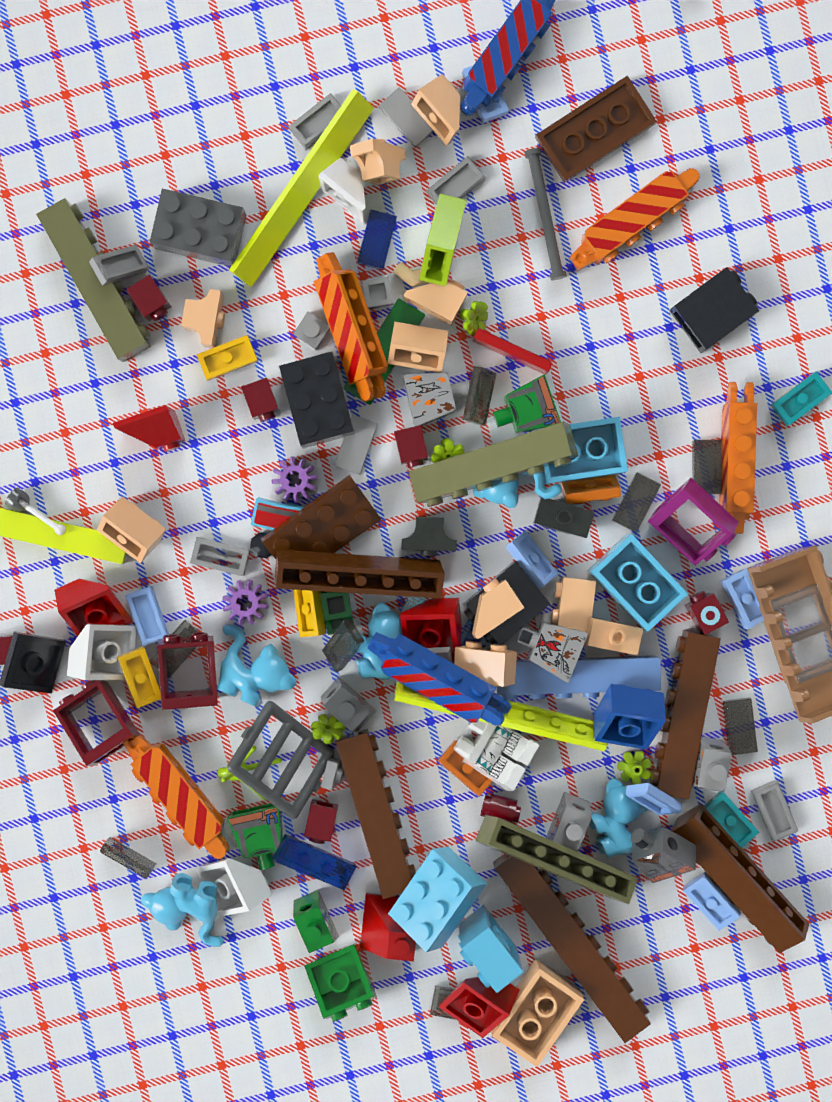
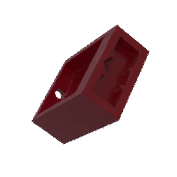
[157,632,218,710]
[53,680,140,766]

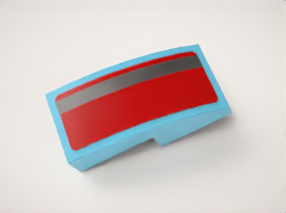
[251,497,305,530]

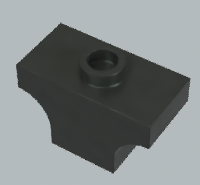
[533,497,594,538]
[402,517,457,556]

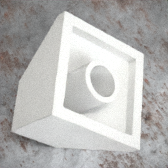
[318,158,367,224]
[67,624,137,680]
[196,858,272,917]

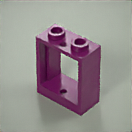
[647,477,739,566]

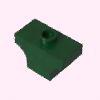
[320,591,355,635]

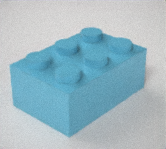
[537,417,628,485]
[587,534,688,632]
[388,846,488,952]
[458,904,524,993]

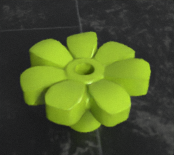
[459,301,488,336]
[431,438,465,463]
[311,714,346,744]
[617,750,652,785]

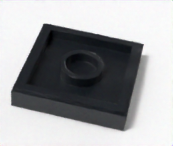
[0,631,66,694]

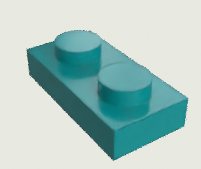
[771,371,832,426]
[704,791,759,848]

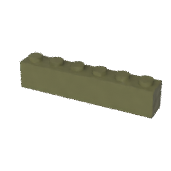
[36,198,151,362]
[409,422,579,507]
[476,815,638,904]

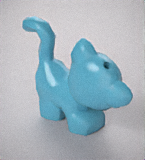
[473,472,562,508]
[350,602,403,680]
[217,624,296,708]
[589,778,652,858]
[141,873,224,947]

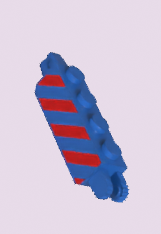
[460,0,555,116]
[368,632,511,726]

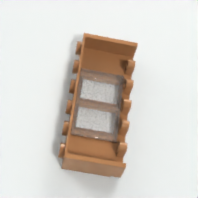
[747,545,832,724]

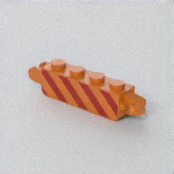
[569,168,700,271]
[313,252,388,401]
[719,382,757,534]
[123,733,229,860]

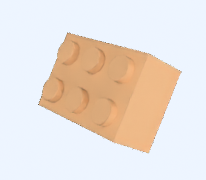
[491,959,584,1067]

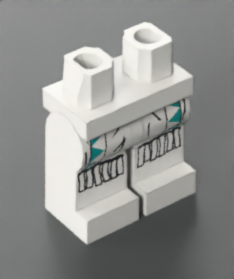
[454,721,539,791]

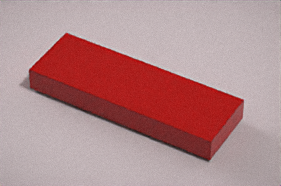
[472,328,553,375]

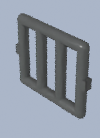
[227,701,335,819]

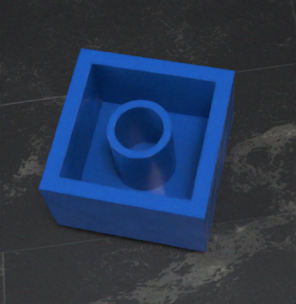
[593,684,666,750]

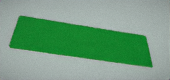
[344,298,425,405]

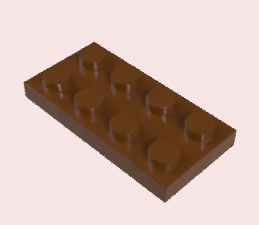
[535,75,657,183]
[261,475,381,559]

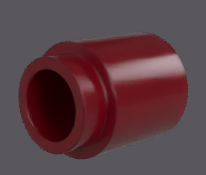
[480,794,521,823]

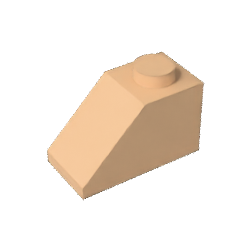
[411,74,460,146]
[404,279,468,325]
[472,579,524,639]

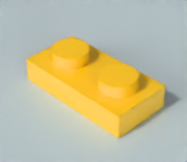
[196,335,258,381]
[293,590,326,637]
[117,647,161,708]

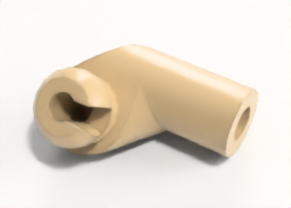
[393,262,430,287]

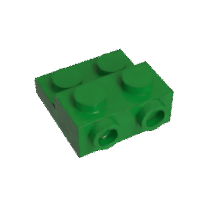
[304,944,377,1022]

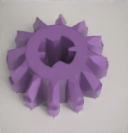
[271,456,318,503]
[222,579,269,625]

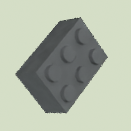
[150,188,247,267]

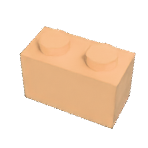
[388,322,449,373]
[97,496,166,563]
[551,577,596,632]
[454,641,517,687]

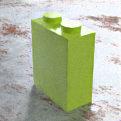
[419,194,467,286]

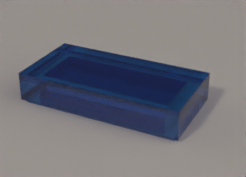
[357,209,397,271]

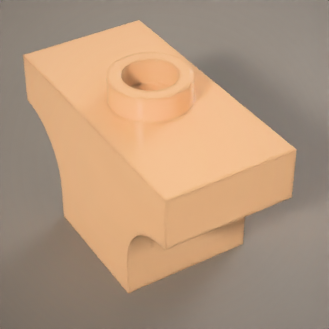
[350,139,406,185]
[181,289,225,348]
[584,617,643,655]

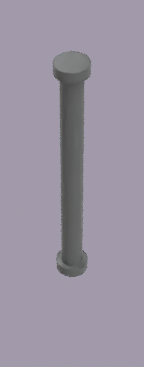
[524,148,567,281]

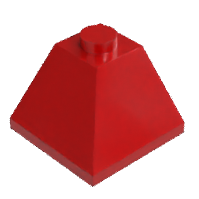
[113,405,186,452]
[54,578,133,637]
[400,598,462,662]
[360,893,416,962]
[439,977,519,1038]

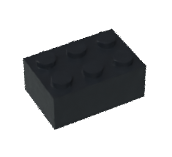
[279,351,355,448]

